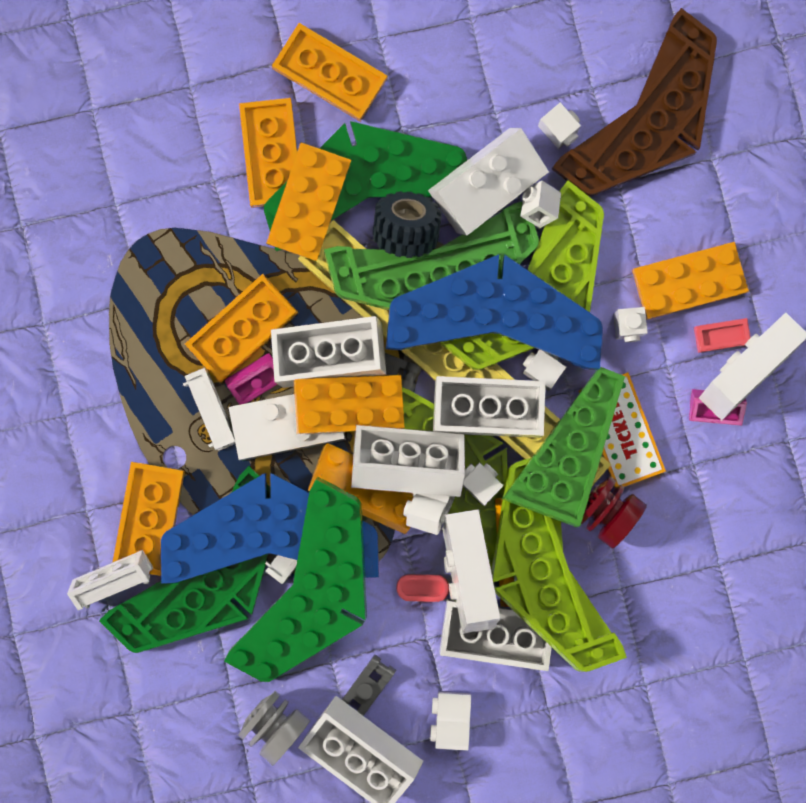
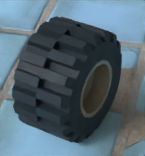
[372,191,442,258]

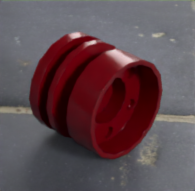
[581,476,647,549]

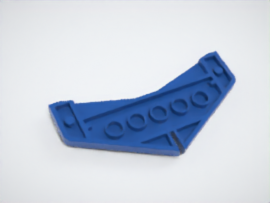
[386,254,603,370]
[161,473,379,583]

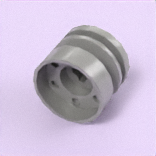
[238,690,310,766]

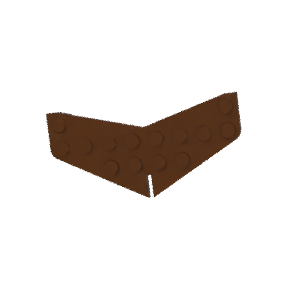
[552,8,717,196]

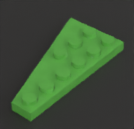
[502,367,625,527]

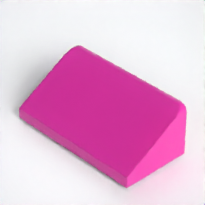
[225,353,278,405]
[689,389,747,426]

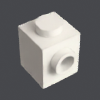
[538,102,581,149]
[521,181,561,228]
[613,307,647,343]
[522,350,566,391]
[463,463,503,505]

